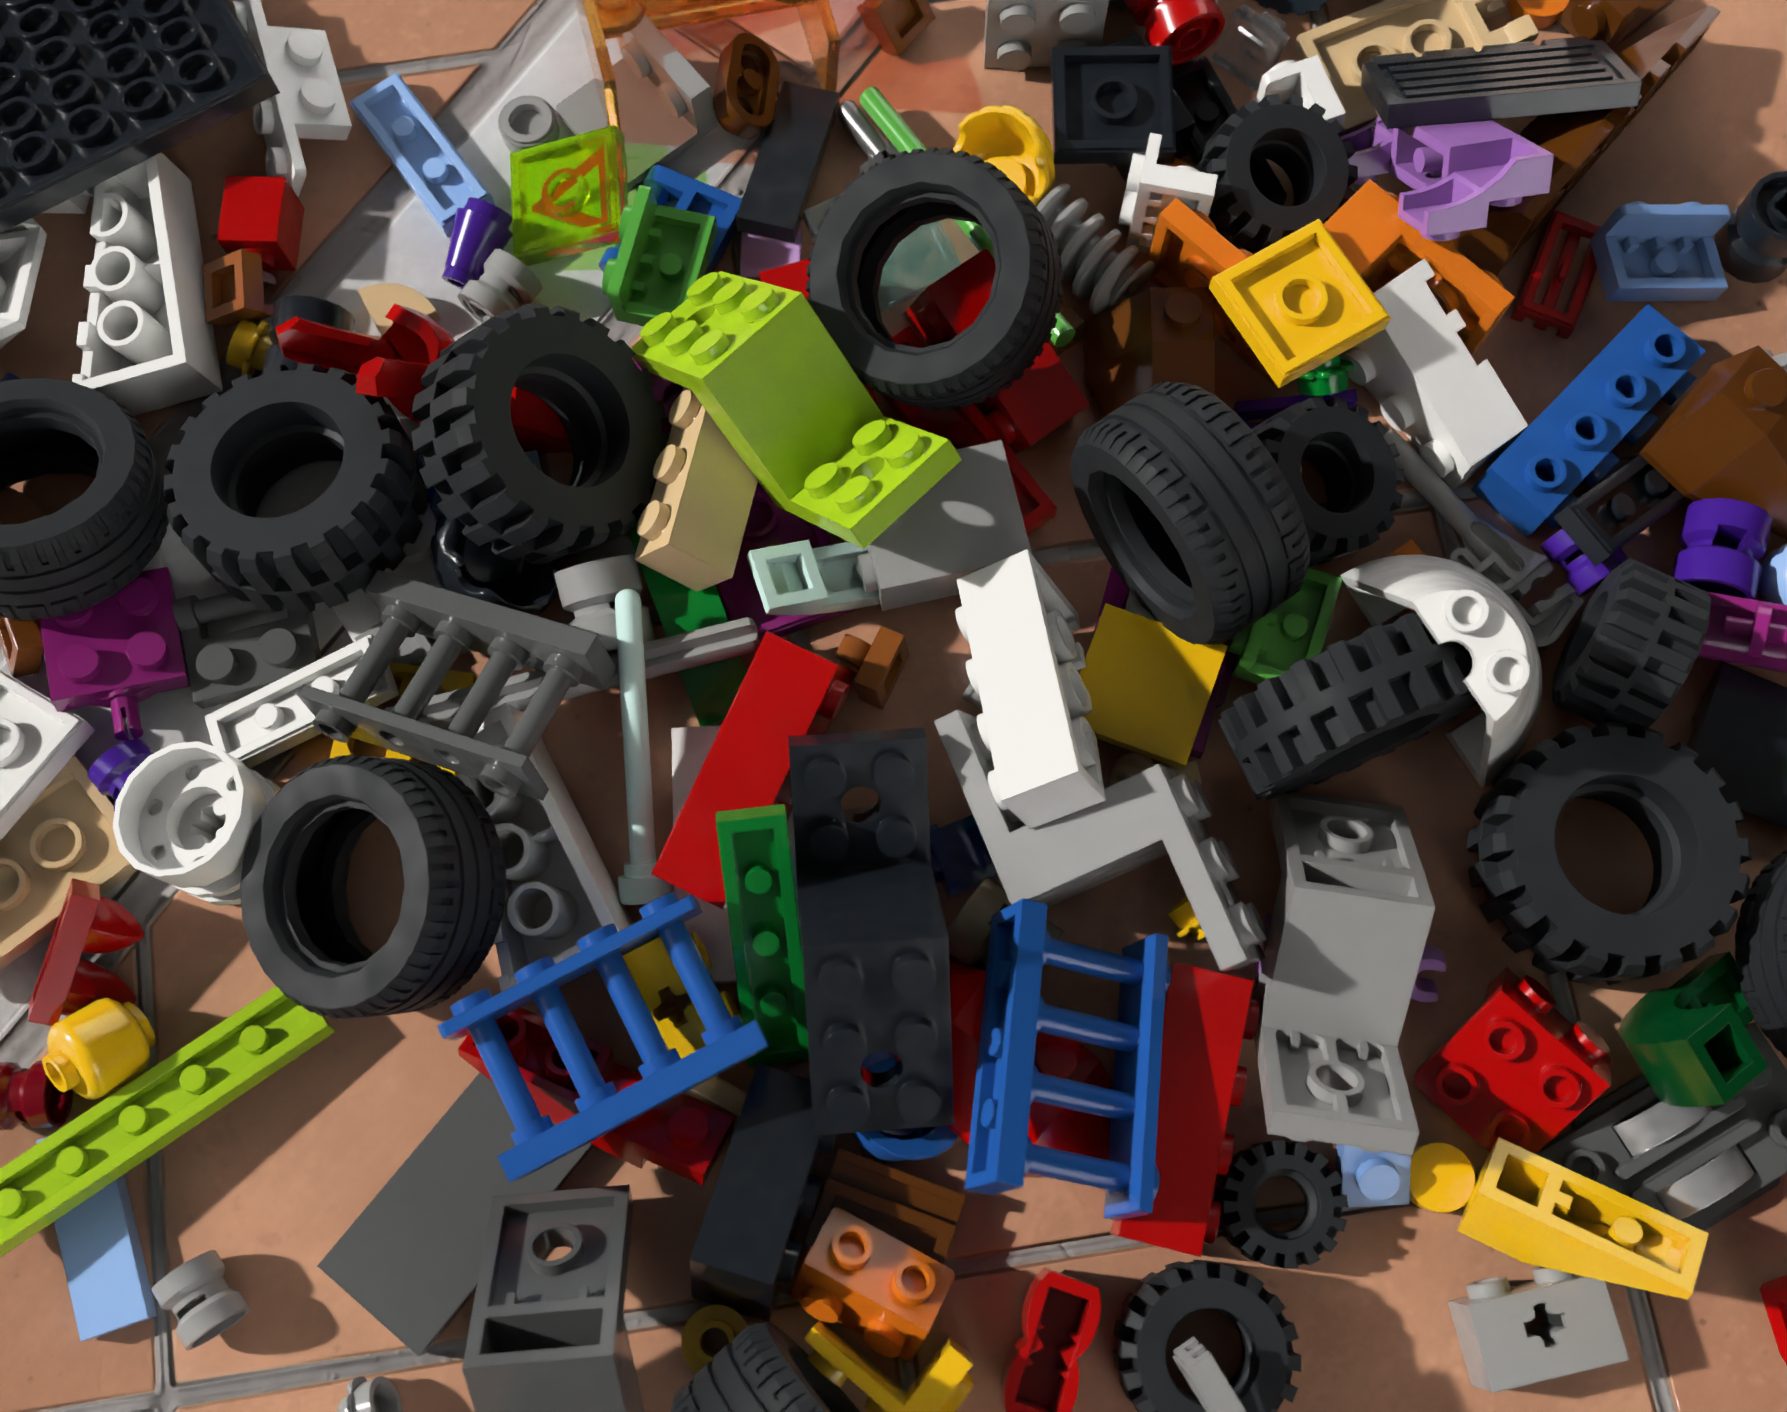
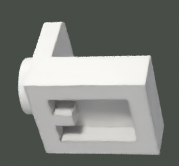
[1255,55,1346,126]

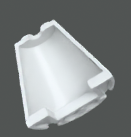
[1339,555,1542,788]

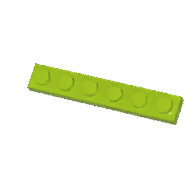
[0,986,335,1258]

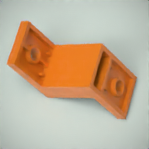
[1147,179,1515,387]

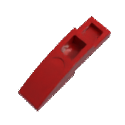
[458,995,735,1186]

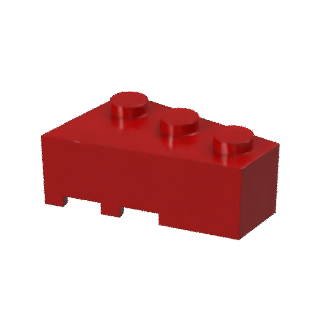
[903,248,1090,454]

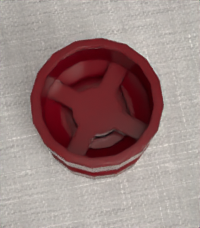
[0,1061,73,1130]

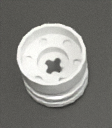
[113,741,281,906]

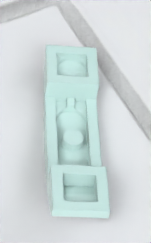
[747,540,880,616]

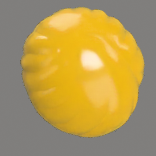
[953,105,1055,207]

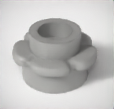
[338,1376,402,1412]

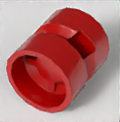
[1124,0,1225,65]

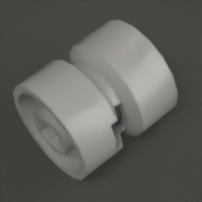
[554,554,656,652]

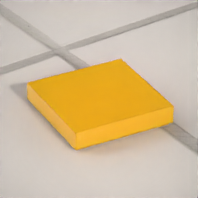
[1209,219,1391,388]
[1079,603,1228,769]

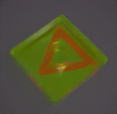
[510,124,628,266]

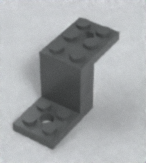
[462,1184,645,1412]

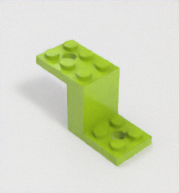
[631,271,962,549]

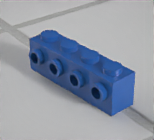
[1471,304,1706,538]

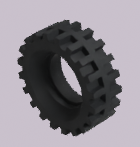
[1218,612,1478,801]

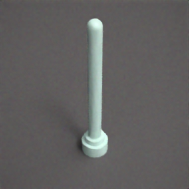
[615,589,671,905]

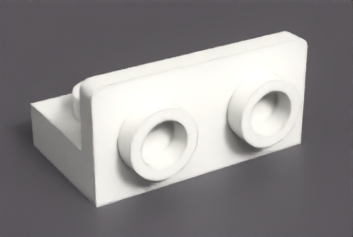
[1118,133,1218,254]

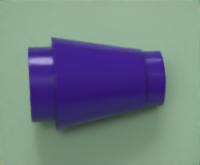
[442,197,513,289]

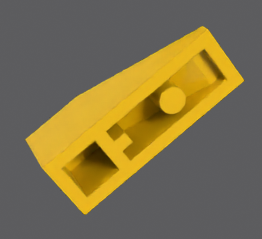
[1457,1137,1709,1300]

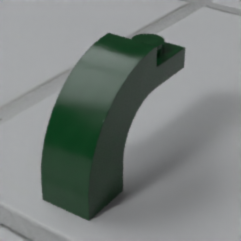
[1619,951,1769,1107]

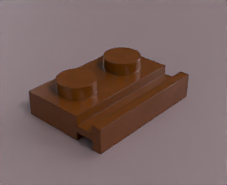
[804,1148,967,1264]

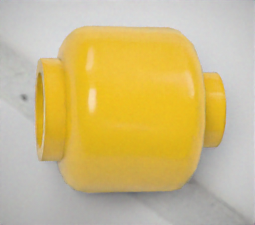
[42,998,156,1100]

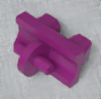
[1697,592,1787,673]

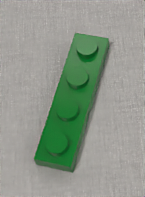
[716,804,809,1068]

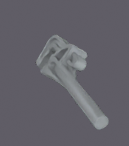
[1383,429,1584,652]

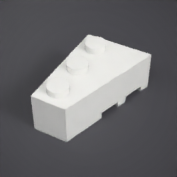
[1340,258,1528,490]

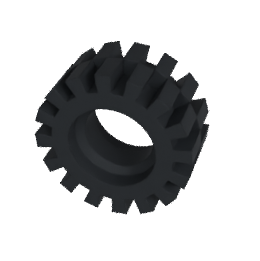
[1214,1140,1348,1269]

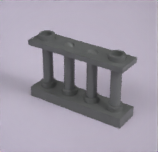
[297,570,617,801]

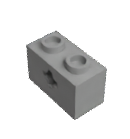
[1447,1266,1630,1393]

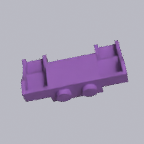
[1340,116,1554,241]

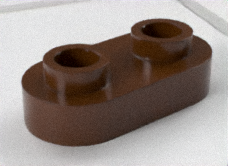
[713,33,780,139]

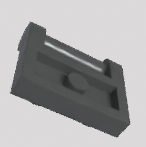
[173,592,321,709]

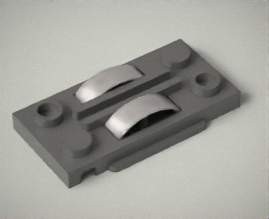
[1537,1023,1787,1231]

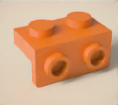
[790,1207,955,1362]

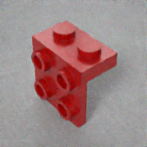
[1414,967,1611,1154]

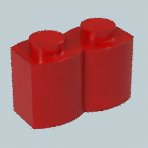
[1000,1268,1101,1412]

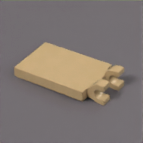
[1294,0,1539,137]
[0,756,137,971]

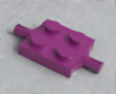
[39,567,191,741]

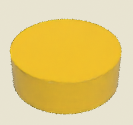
[1410,1143,1475,1213]

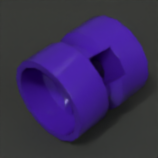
[1671,498,1772,600]

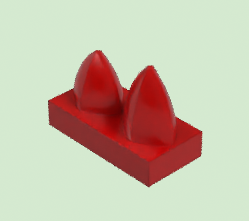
[28,878,144,1026]

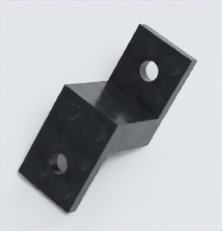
[788,727,954,1136]

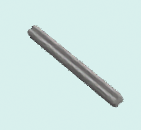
[384,617,760,730]

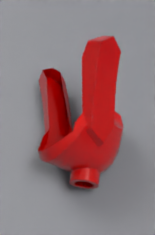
[275,304,455,424]

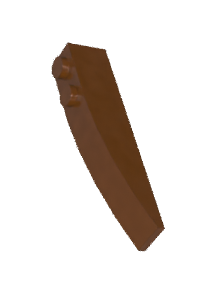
[1451,5,1721,277]

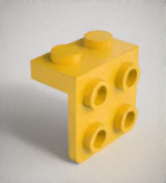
[804,1321,975,1412]

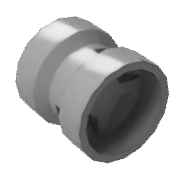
[457,249,543,323]
[151,1250,250,1351]

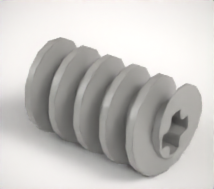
[1036,184,1155,315]

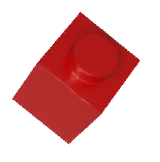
[217,175,304,274]

